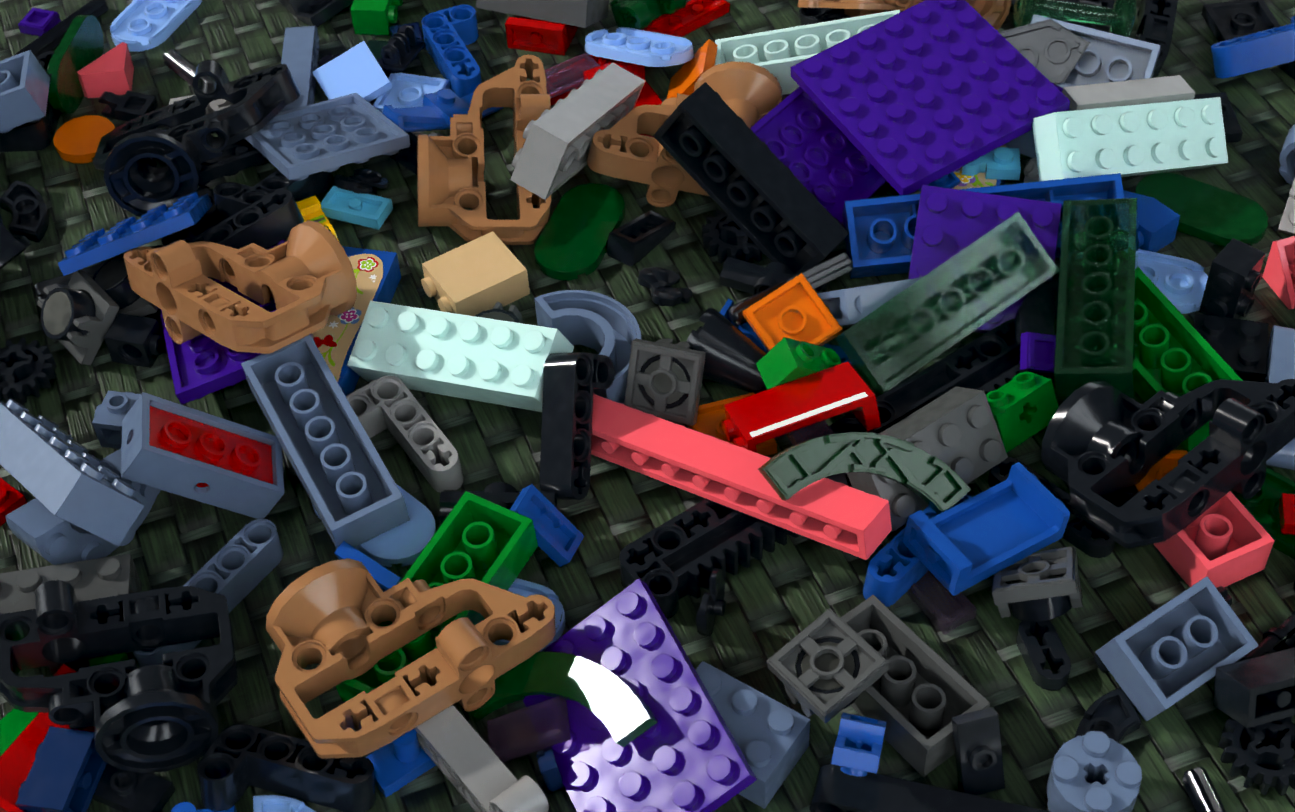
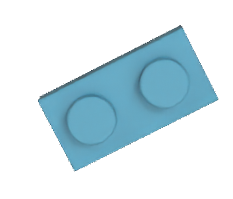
[320,185,393,230]

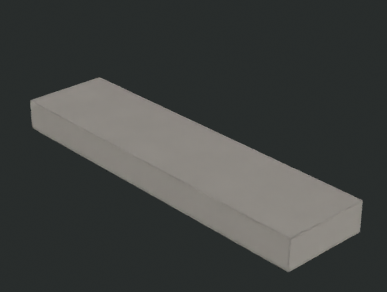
[1062,75,1196,111]

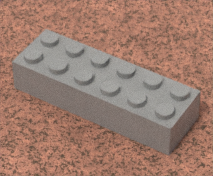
[510,63,645,200]

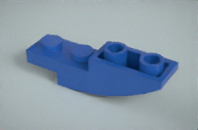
[831,713,887,777]

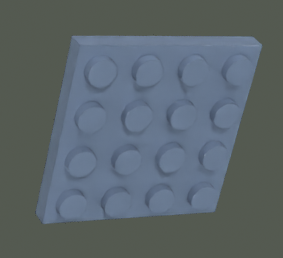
[245,93,410,181]

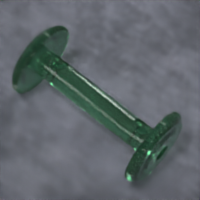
[1013,0,1136,37]

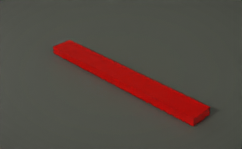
[546,0,730,105]

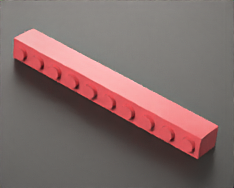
[591,393,892,560]

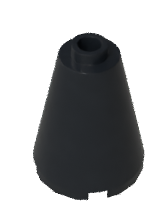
[686,307,767,394]

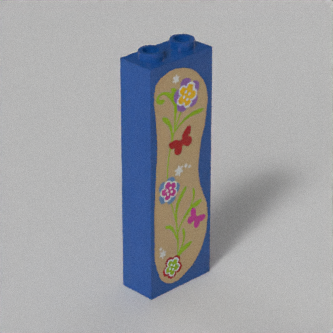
[312,246,401,396]

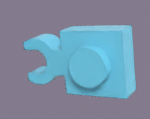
[962,147,1021,180]

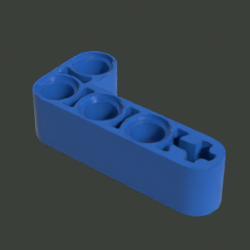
[421,4,482,98]
[1211,16,1295,78]
[863,494,972,607]

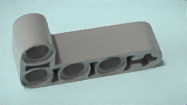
[346,376,464,493]
[414,705,549,812]

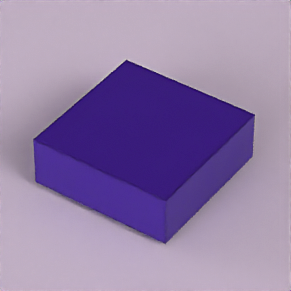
[18,8,61,36]
[1020,332,1059,374]

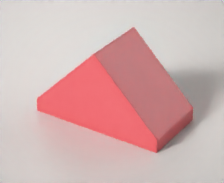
[76,42,134,99]
[1262,236,1295,310]

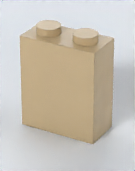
[421,231,530,316]

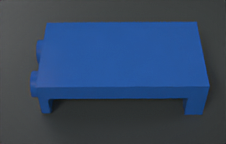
[902,462,1070,596]

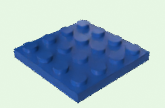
[58,192,213,276]

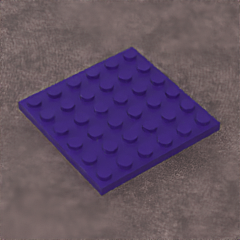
[790,0,1070,196]

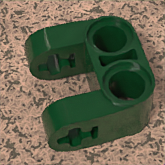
[610,0,686,30]

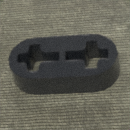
[1016,620,1071,691]

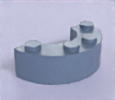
[534,290,643,404]
[5,448,161,565]

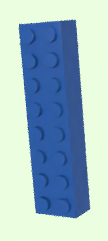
[842,173,1131,279]

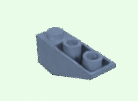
[817,277,929,326]

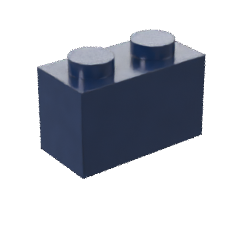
[15,726,107,812]

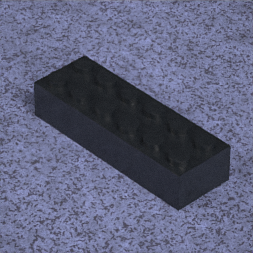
[653,82,849,275]

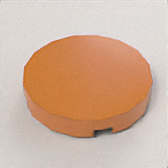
[53,115,115,164]

